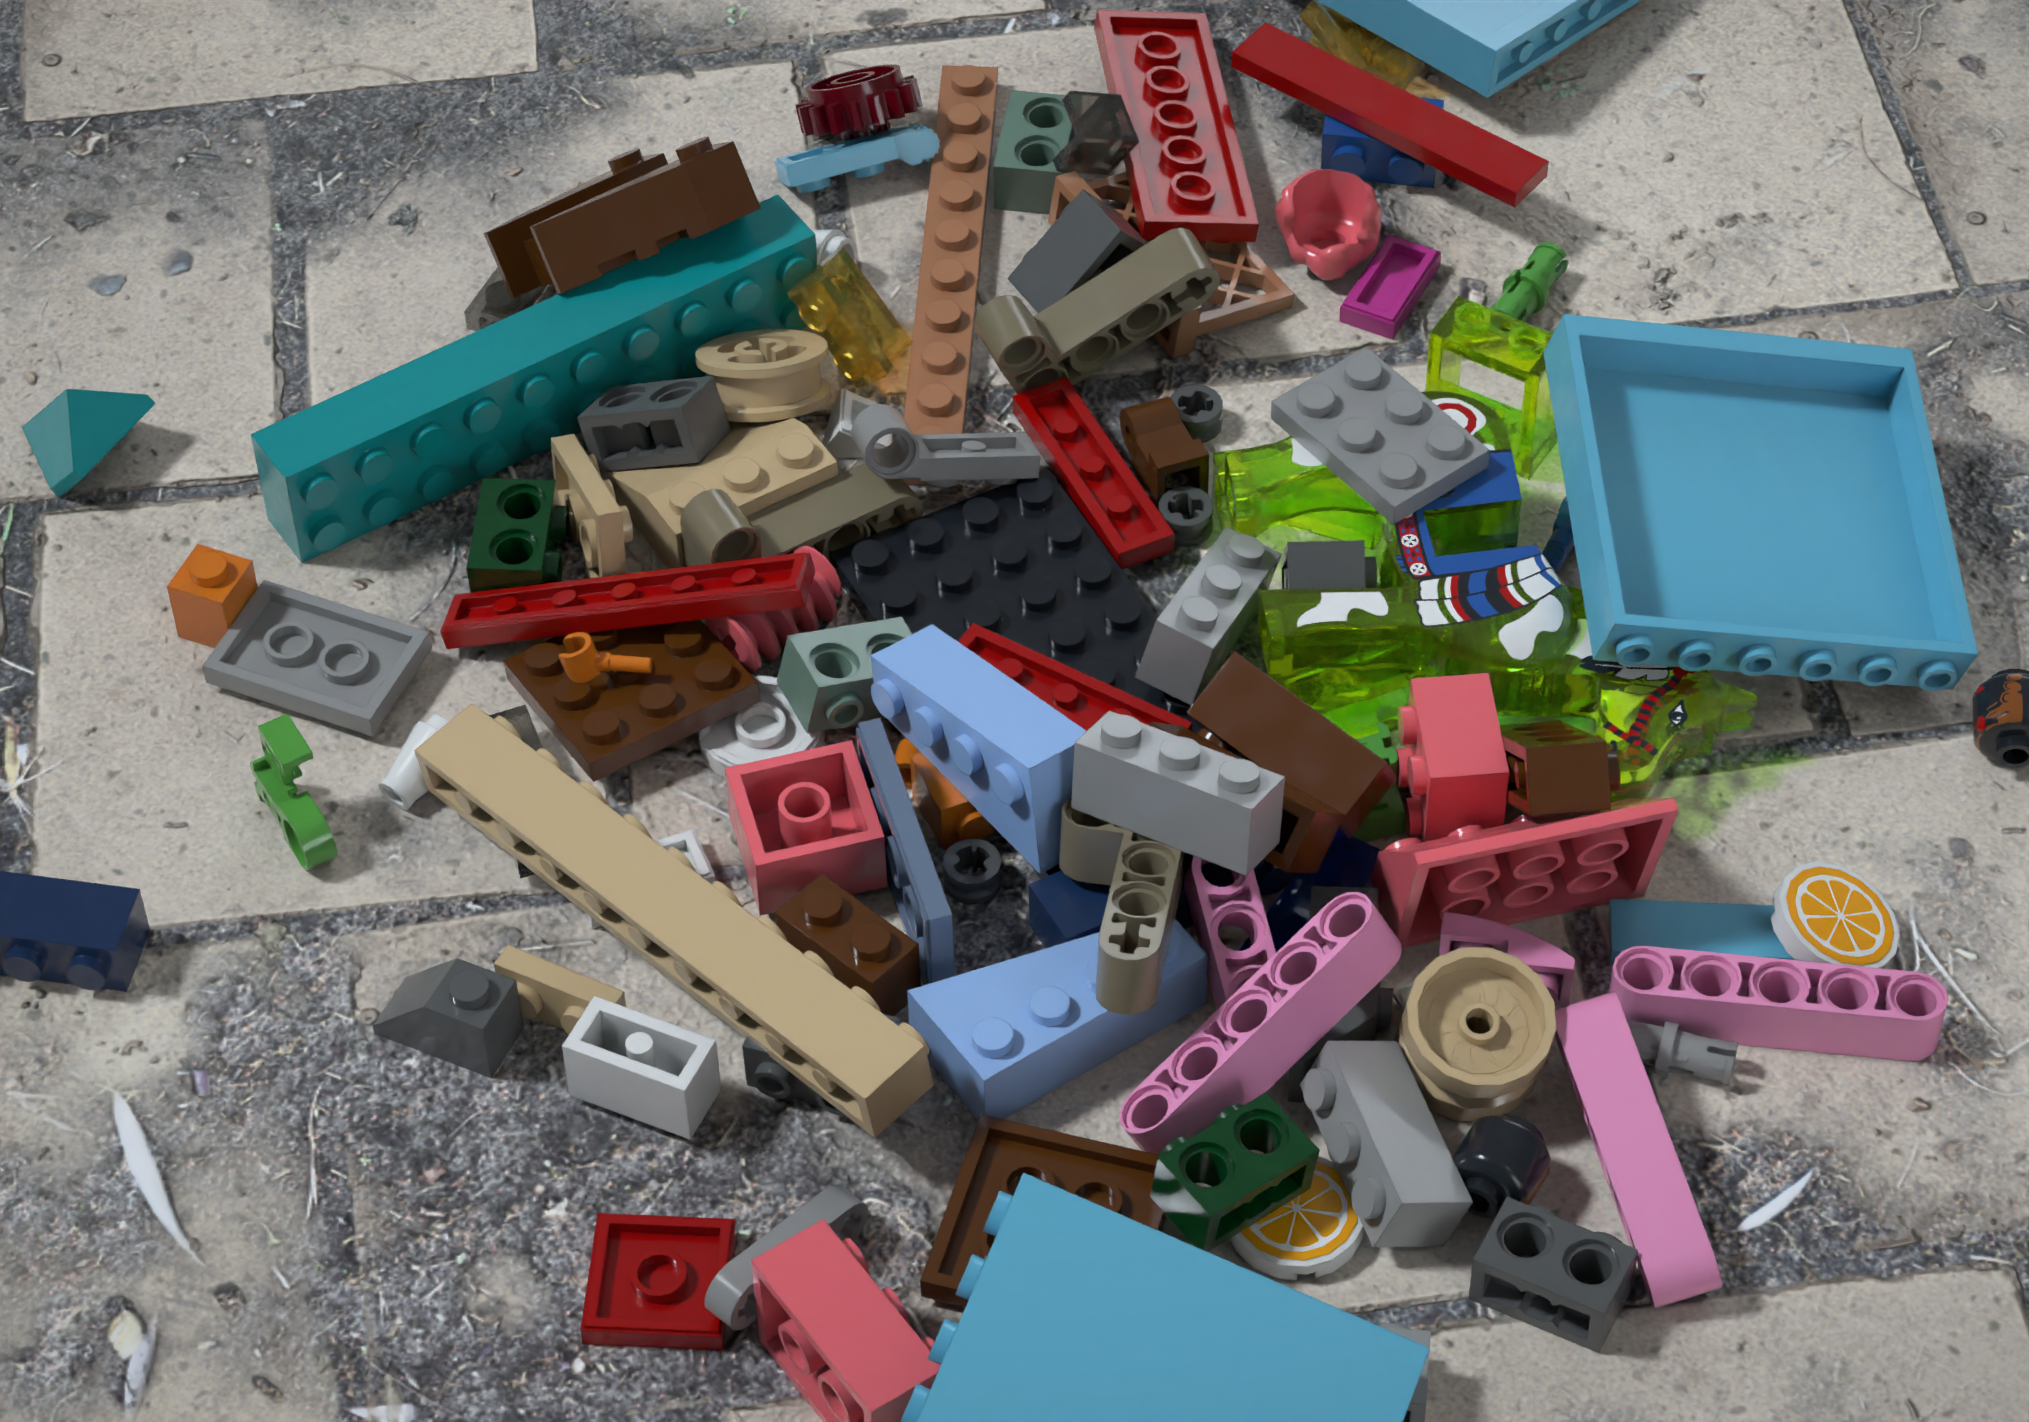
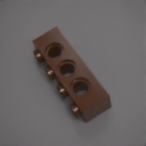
[1500,720,1620,816]

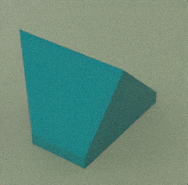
[22,389,155,497]

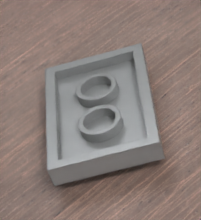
[1271,346,1490,525]
[202,580,432,737]

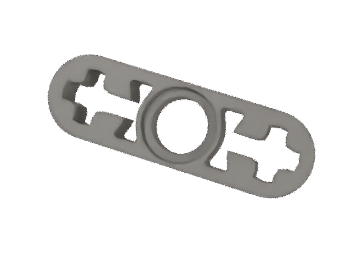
[704,1184,868,1330]

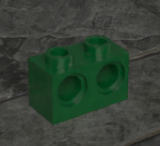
[466,478,570,593]
[1150,1092,1320,1252]

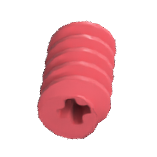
[704,546,842,674]

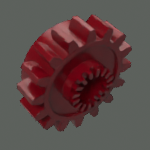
[795,64,923,140]

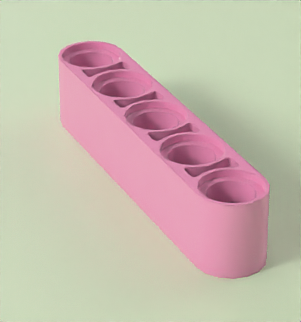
[1119,892,1402,1155]
[1609,946,1948,1061]
[1554,991,1723,1309]

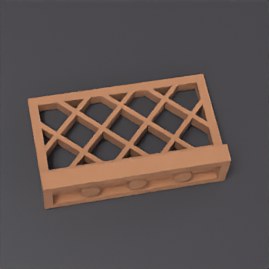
[1048,171,1295,358]

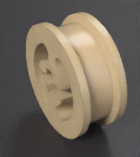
[695,329,832,422]

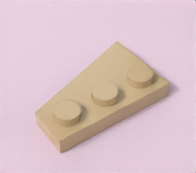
[550,434,633,578]

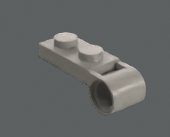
[851,404,1041,487]

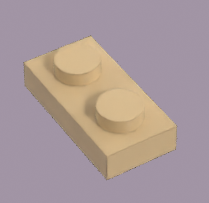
[494,945,626,1035]

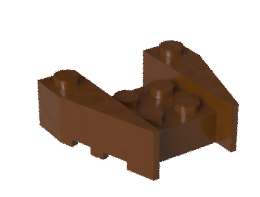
[484,136,761,299]

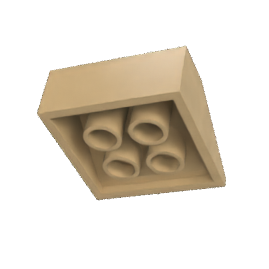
[600,417,838,569]

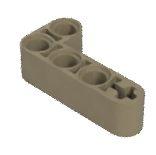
[974,228,1220,394]
[680,463,923,567]
[1059,797,1186,1015]

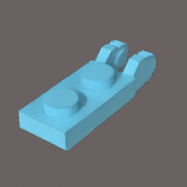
[775,122,941,193]

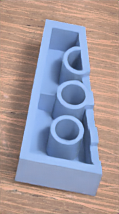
[870,624,1086,874]
[907,919,1208,1120]

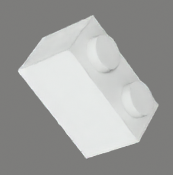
[562,996,721,1140]

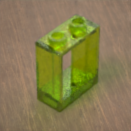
[1425,296,1557,480]

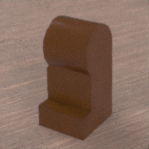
[1119,397,1209,510]

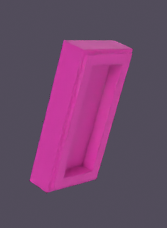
[1339,234,1441,340]

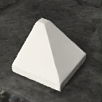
[822,388,893,458]

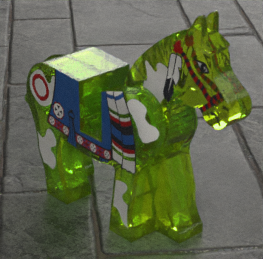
[1212,391,1758,802]

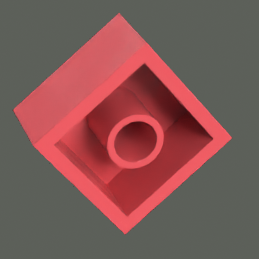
[1396,673,1510,842]
[725,740,887,916]

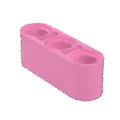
[1184,855,1276,1010]

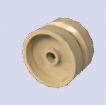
[1394,947,1557,1121]

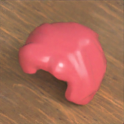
[1275,169,1382,280]

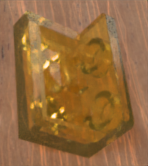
[1299,0,1427,90]
[787,248,912,388]

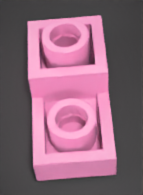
[1439,912,1575,1007]

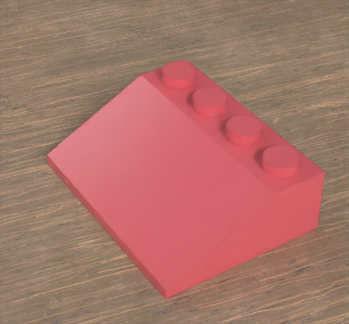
[1371,798,1679,948]

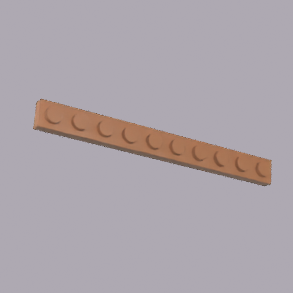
[903,65,999,487]

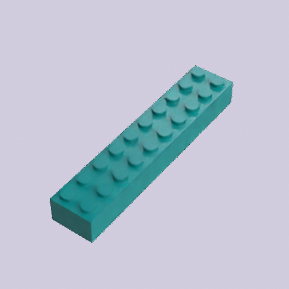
[251,194,821,563]

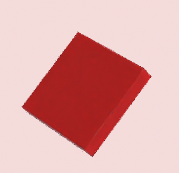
[580,1213,738,1350]

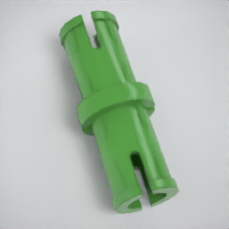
[1483,242,1569,341]

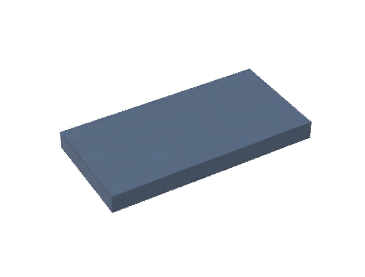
[856,718,955,985]

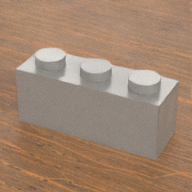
[1135,526,1282,706]
[1071,711,1285,876]
[1300,1041,1473,1248]

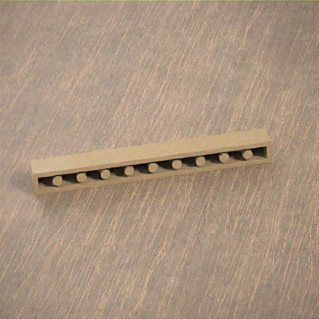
[414,703,934,1138]

